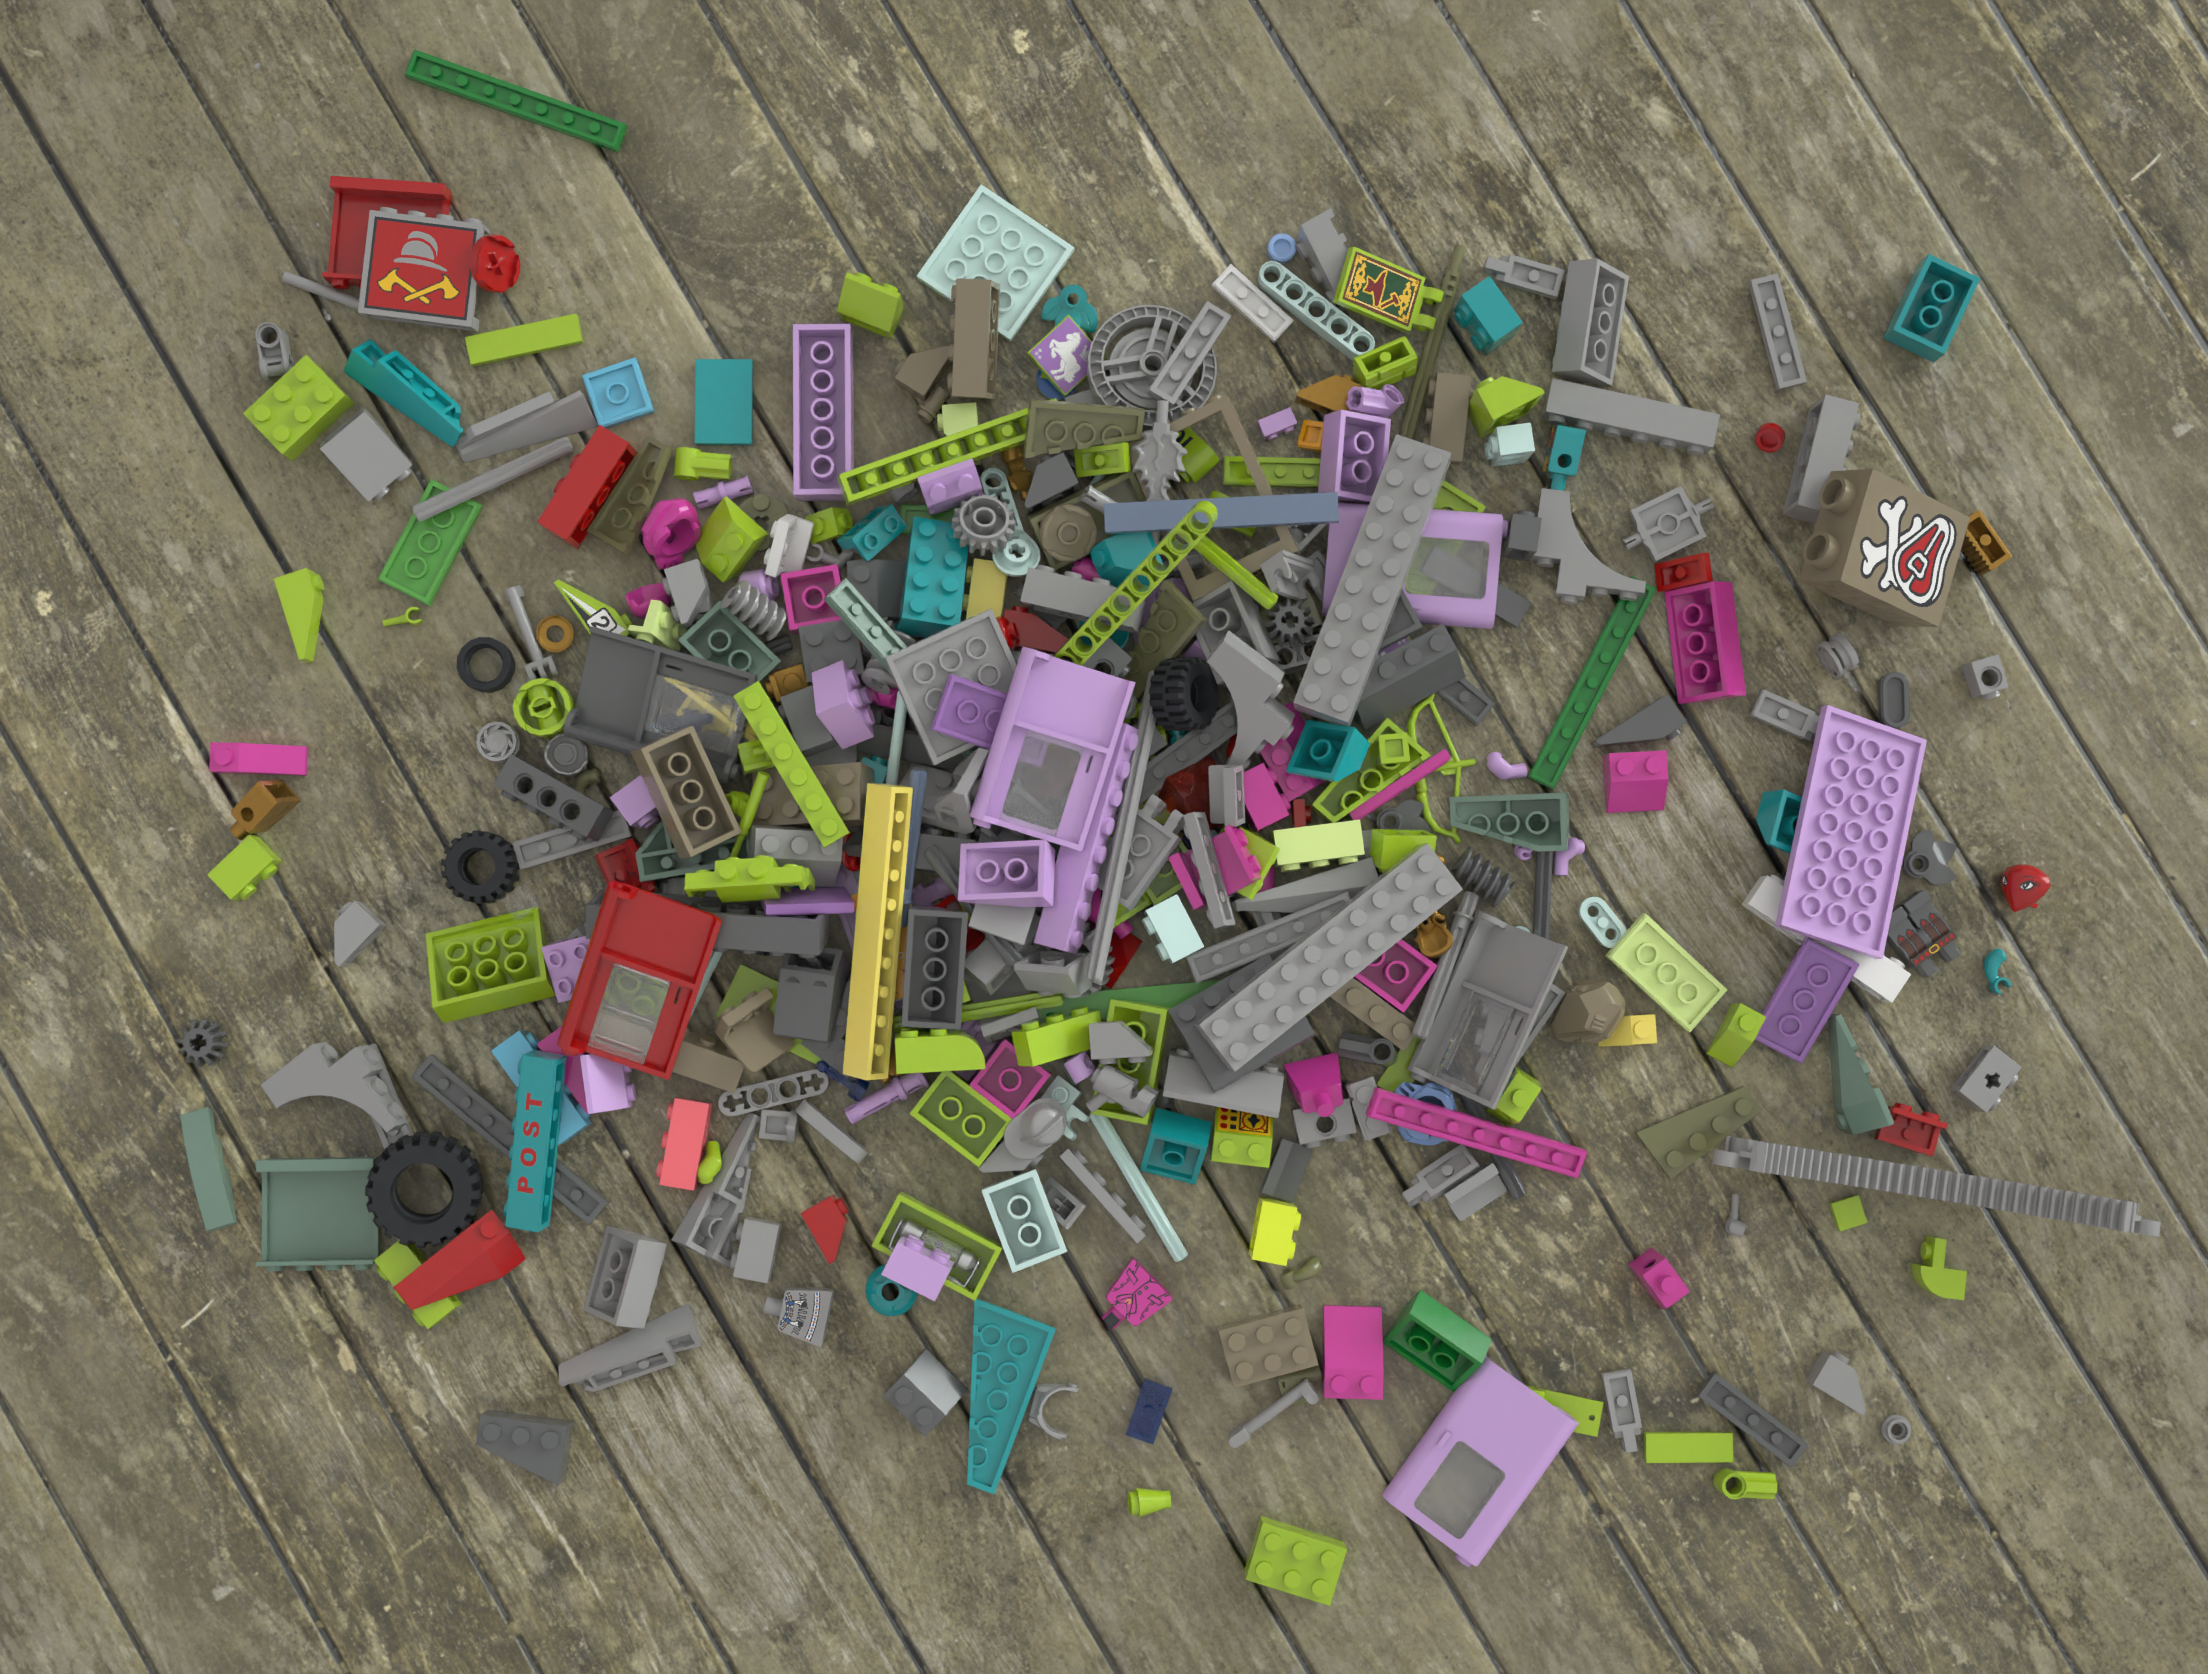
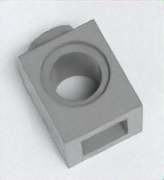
[1962,655,2009,701]

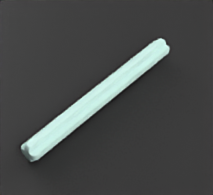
[1089,1114,1188,1262]

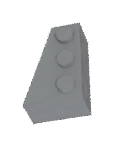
[1295,208,1348,312]

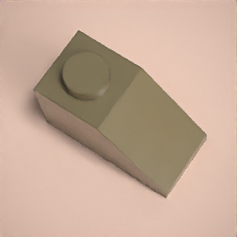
[894,345,951,402]

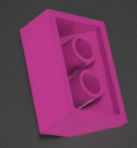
[1257,702,1328,803]

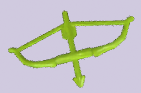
[1393,693,1476,844]

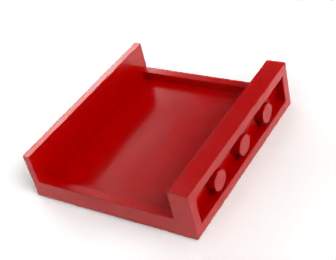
[322,176,451,289]

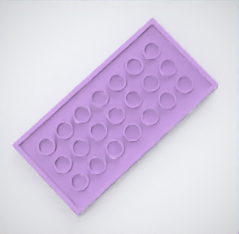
[1775,705,1927,959]

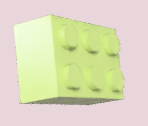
[1269,820,1365,872]

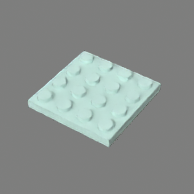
[917,184,1075,342]

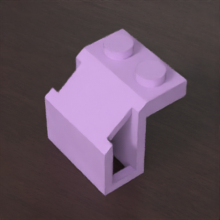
[917,458,983,516]

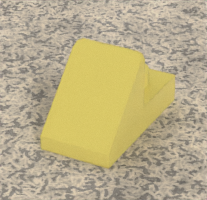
[1597,1014,1657,1046]

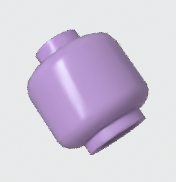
[735,569,780,601]

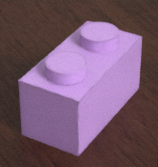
[1256,407,1297,441]

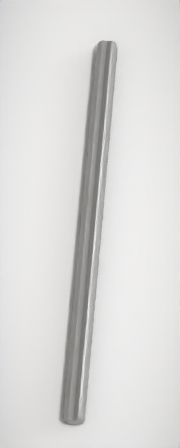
[1086,671,1156,982]

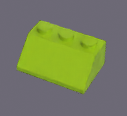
[1467,376,1544,439]

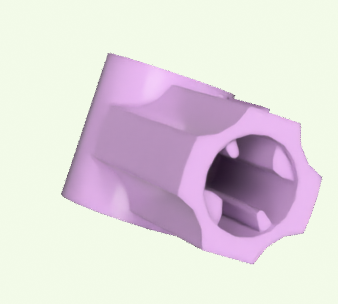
[1346,384,1404,418]

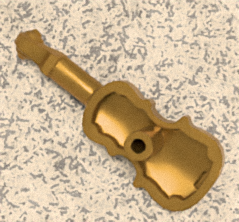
[1414,912,1453,958]

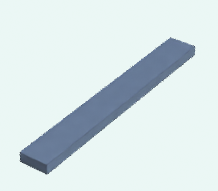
[1104,492,1339,534]

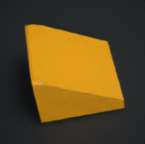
[1296,420,1324,454]

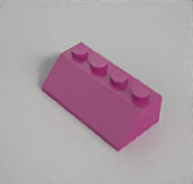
[1664,581,1746,704]

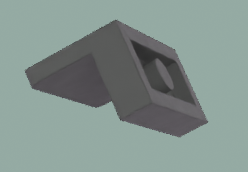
[1260,1137,1312,1203]

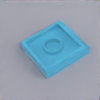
[582,357,655,429]

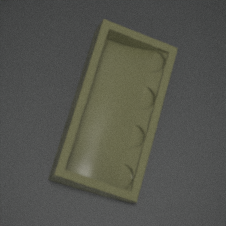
[1025,470,1146,571]

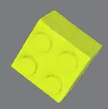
[1248,1197,1301,1266]

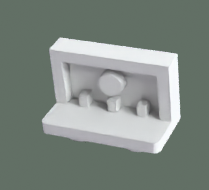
[763,514,814,577]

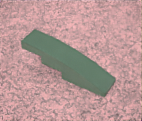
[180,1107,237,1232]

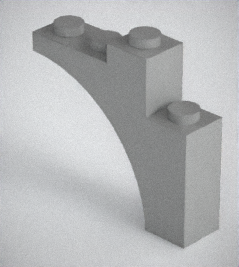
[1531,488,1646,605]
[1207,630,1295,771]
[261,1042,408,1133]

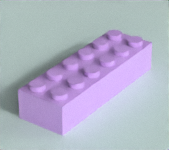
[793,324,854,501]

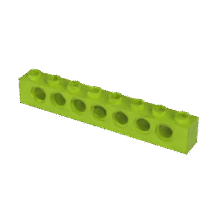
[837,398,1057,506]

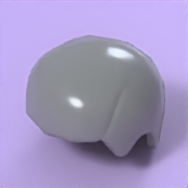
[544,733,588,777]

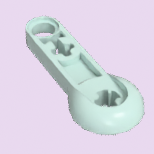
[980,468,1041,577]

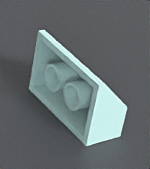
[981,1169,1067,1273]

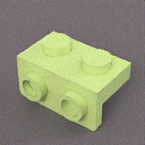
[627,600,687,652]

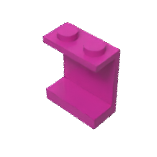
[1168,825,1262,910]

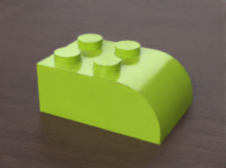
[895,1027,985,1074]

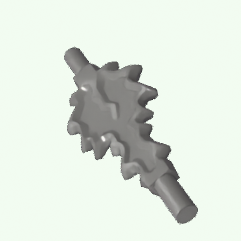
[1132,400,1187,545]

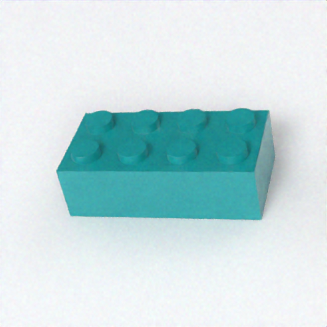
[898,516,968,638]

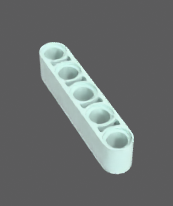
[1258,261,1375,361]

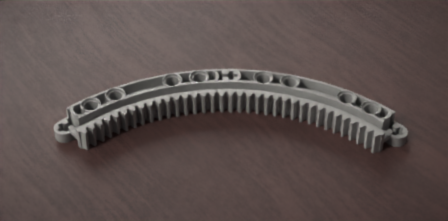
[1712,1136,2161,1237]

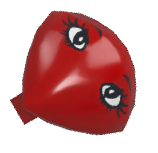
[2001,864,2051,912]

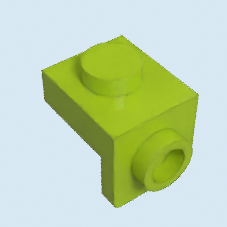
[805,507,853,544]

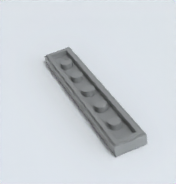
[1186,892,1350,983]

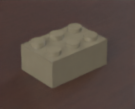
[1217,1304,1318,1388]

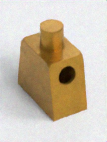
[229,779,301,840]

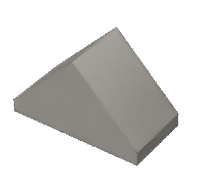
[1043,1176,1086,1230]

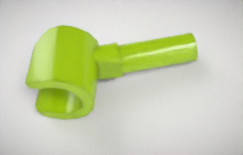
[382,607,423,627]

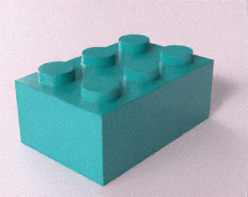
[1883,254,1981,363]

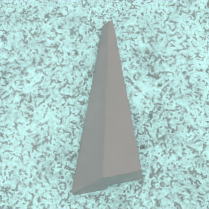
[1231,857,1378,913]
[671,1112,761,1268]

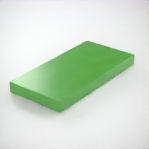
[377,479,484,606]

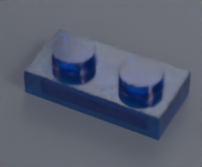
[1126,1378,1172,1445]

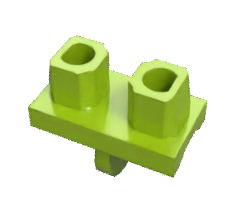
[737,739,775,774]

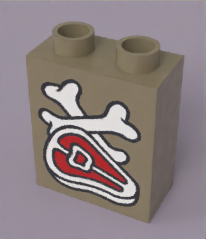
[1799,469,1970,627]

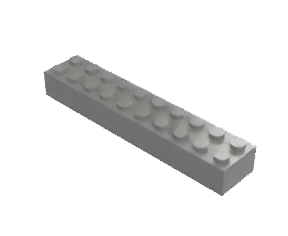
[1293,434,1451,727]
[1194,843,1463,1072]

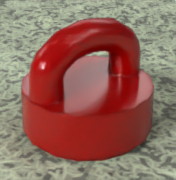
[1755,423,1786,453]

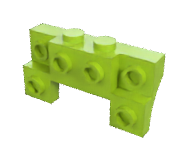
[684,855,815,903]

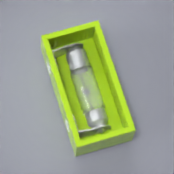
[872,1191,1003,1301]

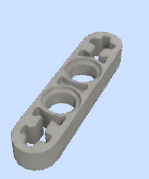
[718,1069,830,1116]

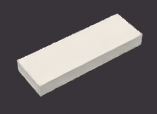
[1211,264,1294,343]

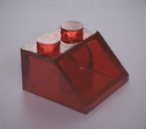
[1158,756,1224,830]

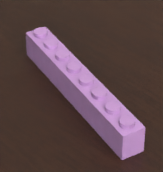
[1034,723,1138,955]

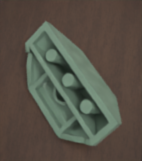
[635,821,750,882]

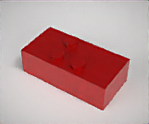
[537,425,637,550]

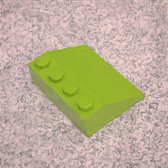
[426,906,556,1023]

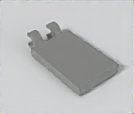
[1098,794,1185,911]

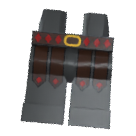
[1886,889,1961,978]

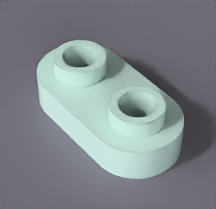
[1578,897,1626,948]

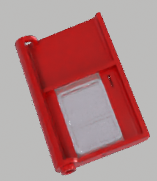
[557,881,722,1080]

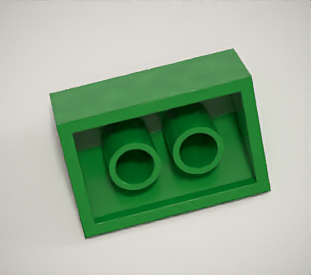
[1383,1290,1492,1392]

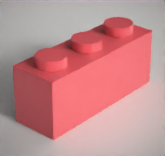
[656,1097,713,1191]

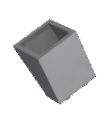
[320,406,412,502]

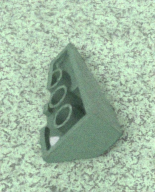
[1449,793,1570,852]
[1828,1014,1894,1135]

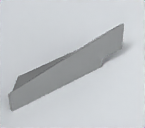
[456,390,598,462]
[558,1304,703,1392]

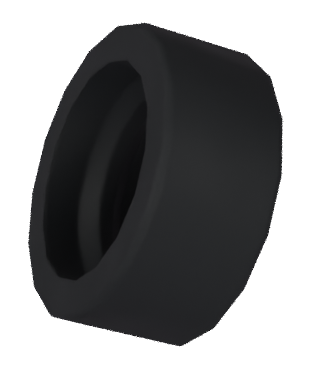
[457,637,515,693]

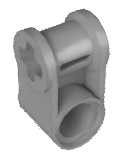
[255,322,295,381]

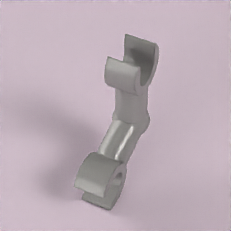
[806,543,860,570]

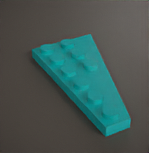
[967,1298,1056,1494]

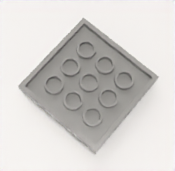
[884,609,1017,765]

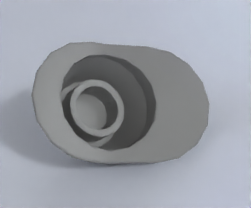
[1004,1098,1067,1159]

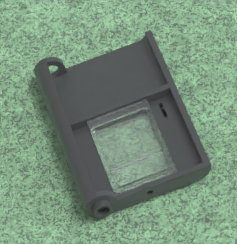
[563,626,757,785]

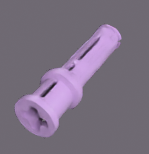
[844,1073,931,1124]

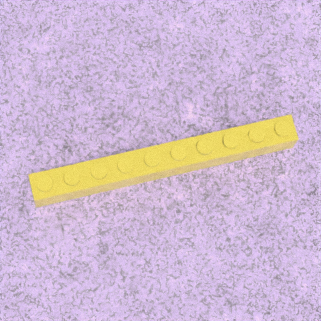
[843,783,913,1080]

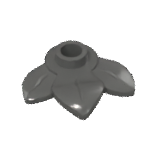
[1376,799,1432,833]
[1903,829,1956,885]

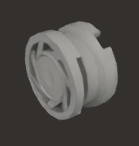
[1816,633,1859,679]
[476,721,522,763]

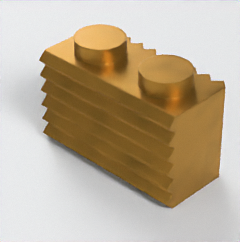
[1960,509,2012,576]

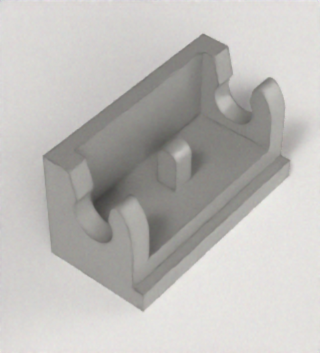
[1260,550,1319,602]

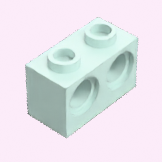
[1484,422,1535,467]

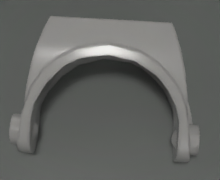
[1028,1382,1079,1440]

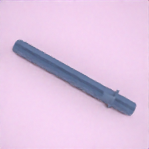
[901,769,928,928]

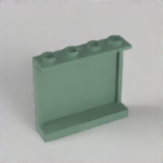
[256,1157,381,1271]

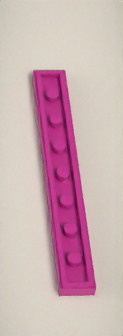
[1365,1087,1587,1179]

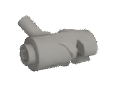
[1086,1064,1159,1118]

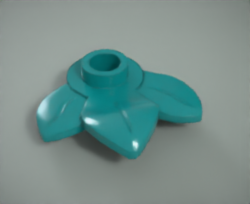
[1042,284,1098,333]

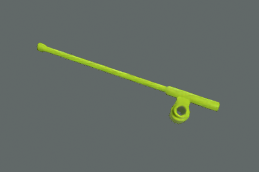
[715,771,770,897]

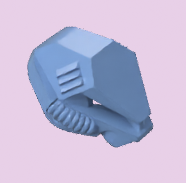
[1394,1082,1457,1145]

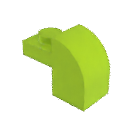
[1911,1235,1967,1300]

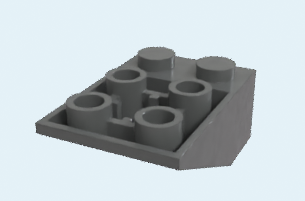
[773,947,852,1043]

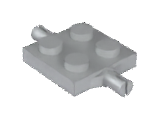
[1622,486,1714,563]

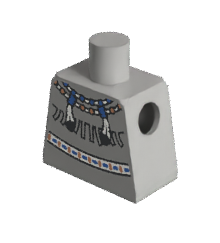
[764,1287,835,1347]

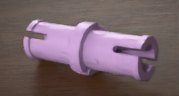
[693,476,754,510]

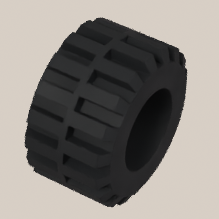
[1149,657,1219,731]
[441,830,520,904]

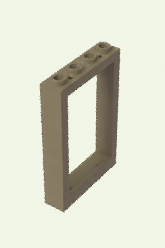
[1129,395,1302,602]

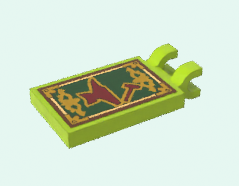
[1333,247,1444,333]

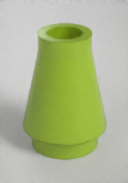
[1127,1488,1171,1518]

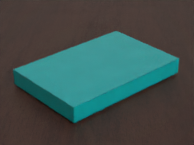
[695,359,753,446]

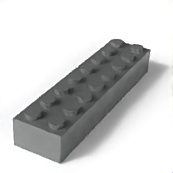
[586,889,830,958]

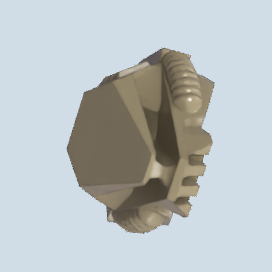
[1550,979,1625,1044]

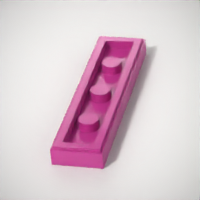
[1349,749,1451,820]

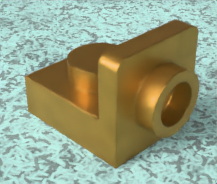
[765,663,809,704]

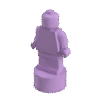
[911,877,953,907]

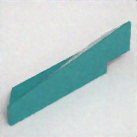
[344,339,463,447]

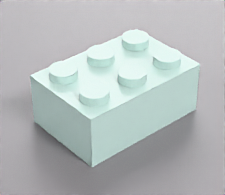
[1141,894,1204,964]

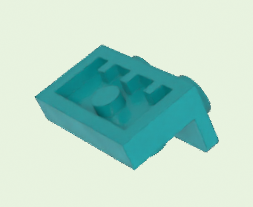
[837,504,907,561]

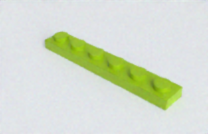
[733,681,850,848]

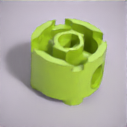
[513,678,576,739]

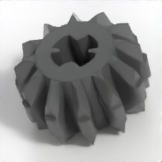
[1265,598,1315,648]
[176,1018,229,1067]

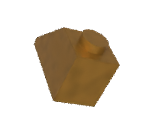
[1295,374,1362,415]

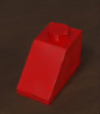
[801,1194,849,1264]

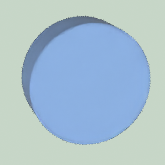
[1267,233,1296,264]

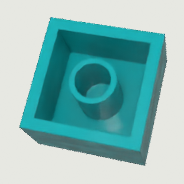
[1453,276,1523,356]

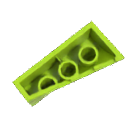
[1310,718,1431,824]

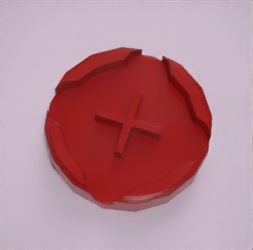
[470,234,520,293]

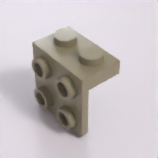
[715,988,795,1074]

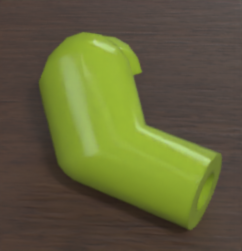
[697,1141,722,1184]

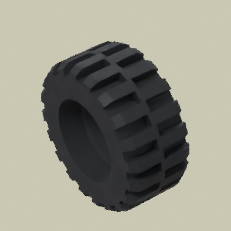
[365,1131,483,1248]

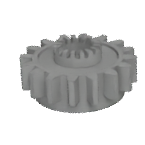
[952,494,1016,556]

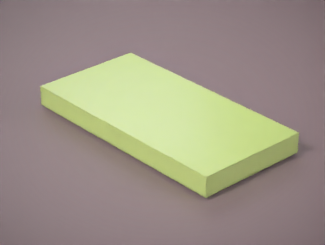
[1605,913,1727,1033]

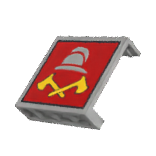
[358,207,490,332]

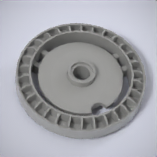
[1087,305,1217,431]

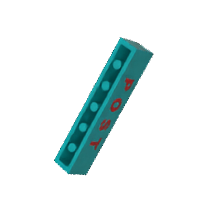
[503,1050,567,1232]

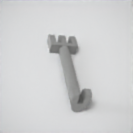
[504,585,559,681]
[1229,1379,1318,1448]

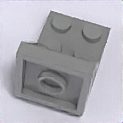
[900,748,989,835]

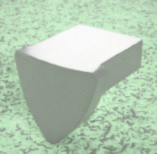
[759,1109,799,1144]

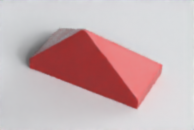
[1105,932,1143,989]

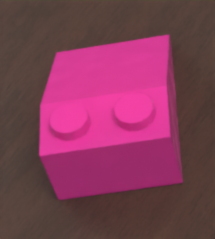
[1321,1305,1384,1400]

